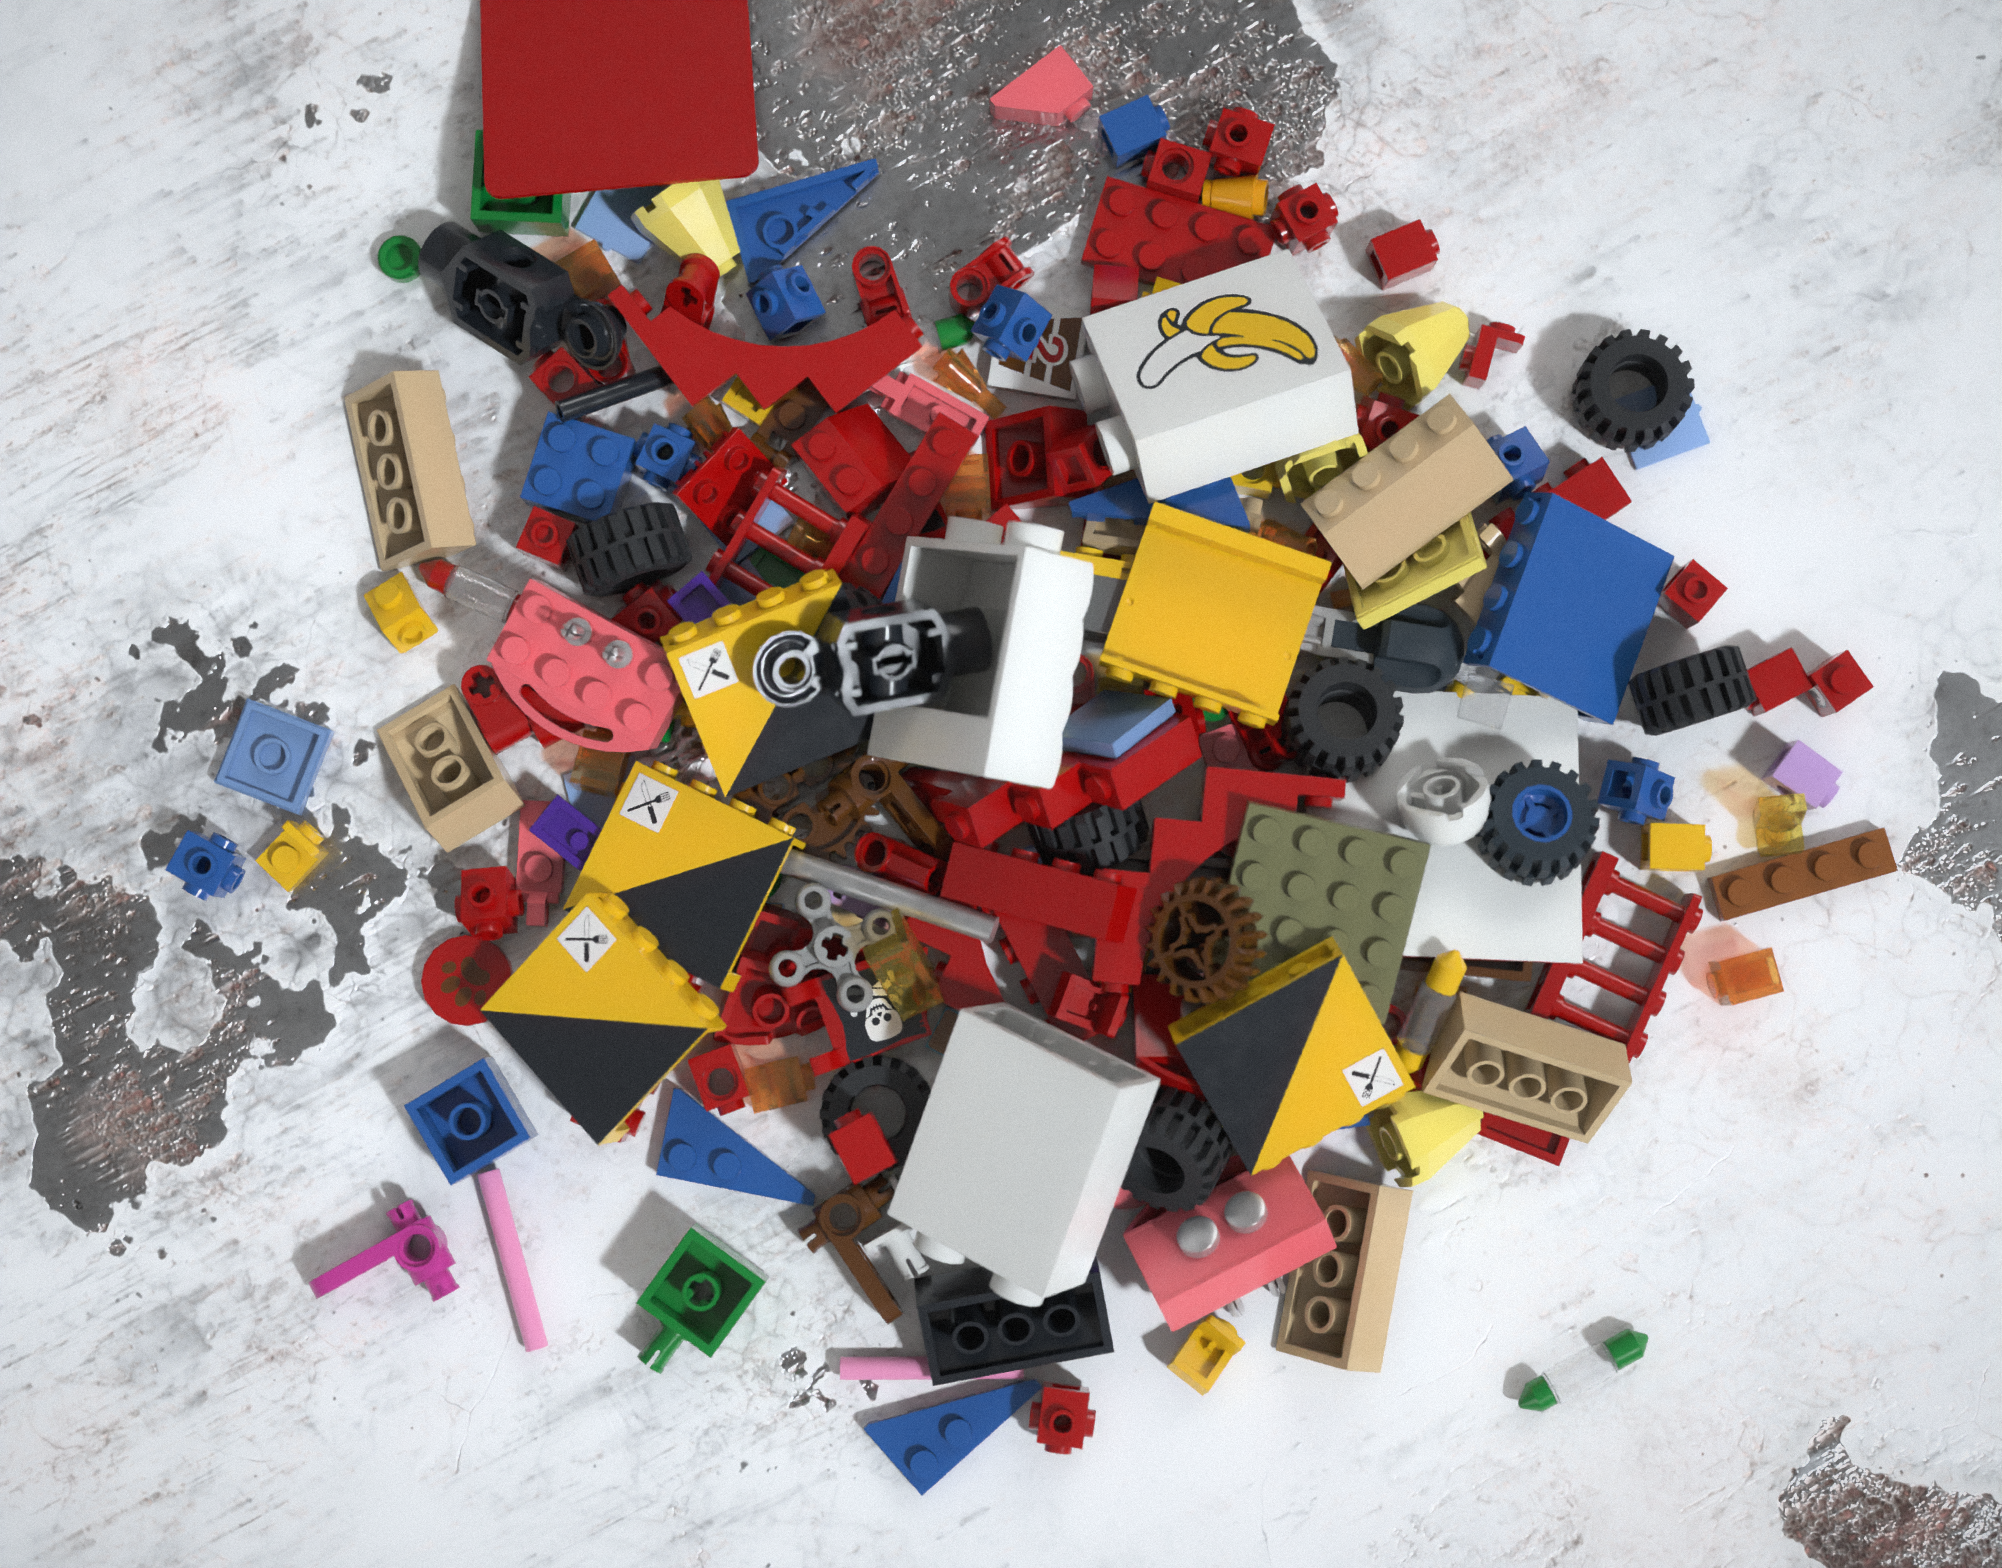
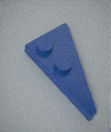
[726,158,879,287]
[1068,477,1250,533]
[656,1088,816,1206]
[864,1378,1042,1496]

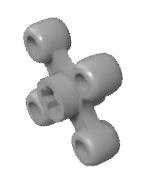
[769,883,899,1013]

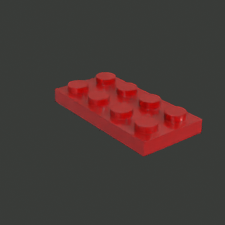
[1081,176,1275,287]

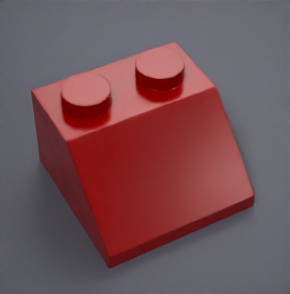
[791,403,912,520]
[985,405,1092,511]

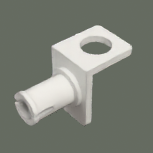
[863,1173,930,1282]

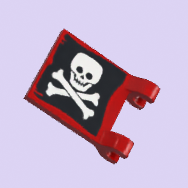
[784,948,932,1077]

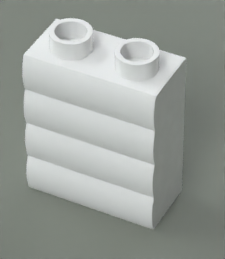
[867,517,1093,789]

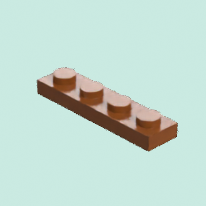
[1707,827,1898,921]

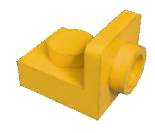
[255,820,329,892]

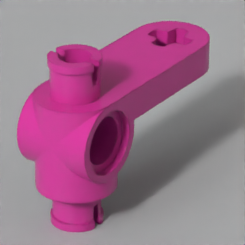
[308,1199,460,1302]

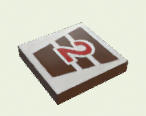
[987,304,1090,402]

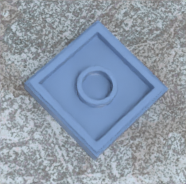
[1062,690,1175,759]
[214,698,335,815]

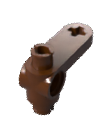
[816,750,953,862]
[797,1172,904,1325]

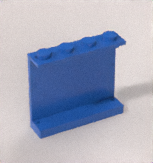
[1462,492,1675,725]

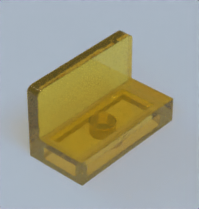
[863,907,944,1021]

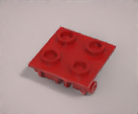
[672,427,788,546]

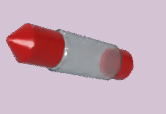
[418,559,521,624]

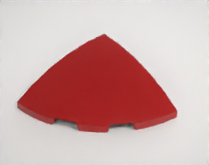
[713,903,886,1046]

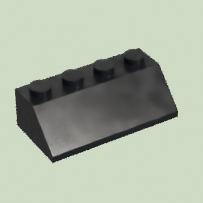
[914,1254,1114,1386]

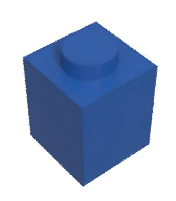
[1098,95,1170,169]

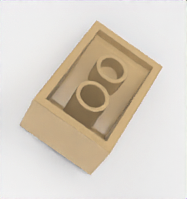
[377,684,526,853]

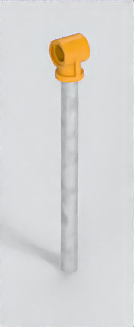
[611,782,999,943]

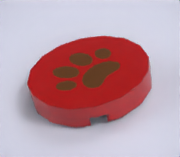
[421,935,513,1026]

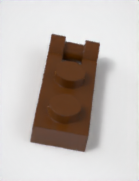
[750,379,830,470]

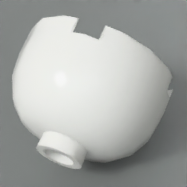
[1395,758,1491,846]

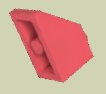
[989,45,1094,126]

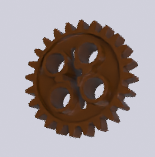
[733,743,880,861]

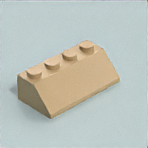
[344,370,476,571]
[1300,394,1513,590]
[1422,992,1633,1144]
[1276,1170,1413,1373]

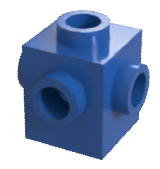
[745,264,826,341]
[971,285,1052,362]
[633,422,702,491]
[1486,426,1550,505]
[1597,757,1675,826]
[165,830,247,901]

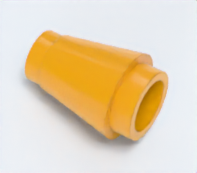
[1202,174,1269,220]

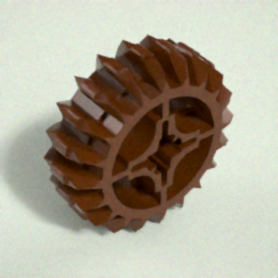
[1143,877,1268,1004]

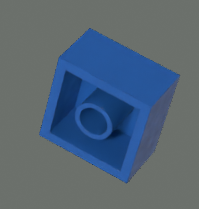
[520,411,638,524]
[404,1057,539,1186]

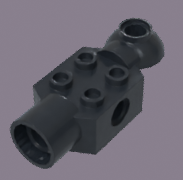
[418,221,627,371]
[753,598,992,716]

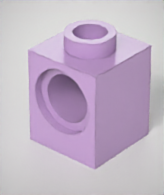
[1761,739,1843,811]

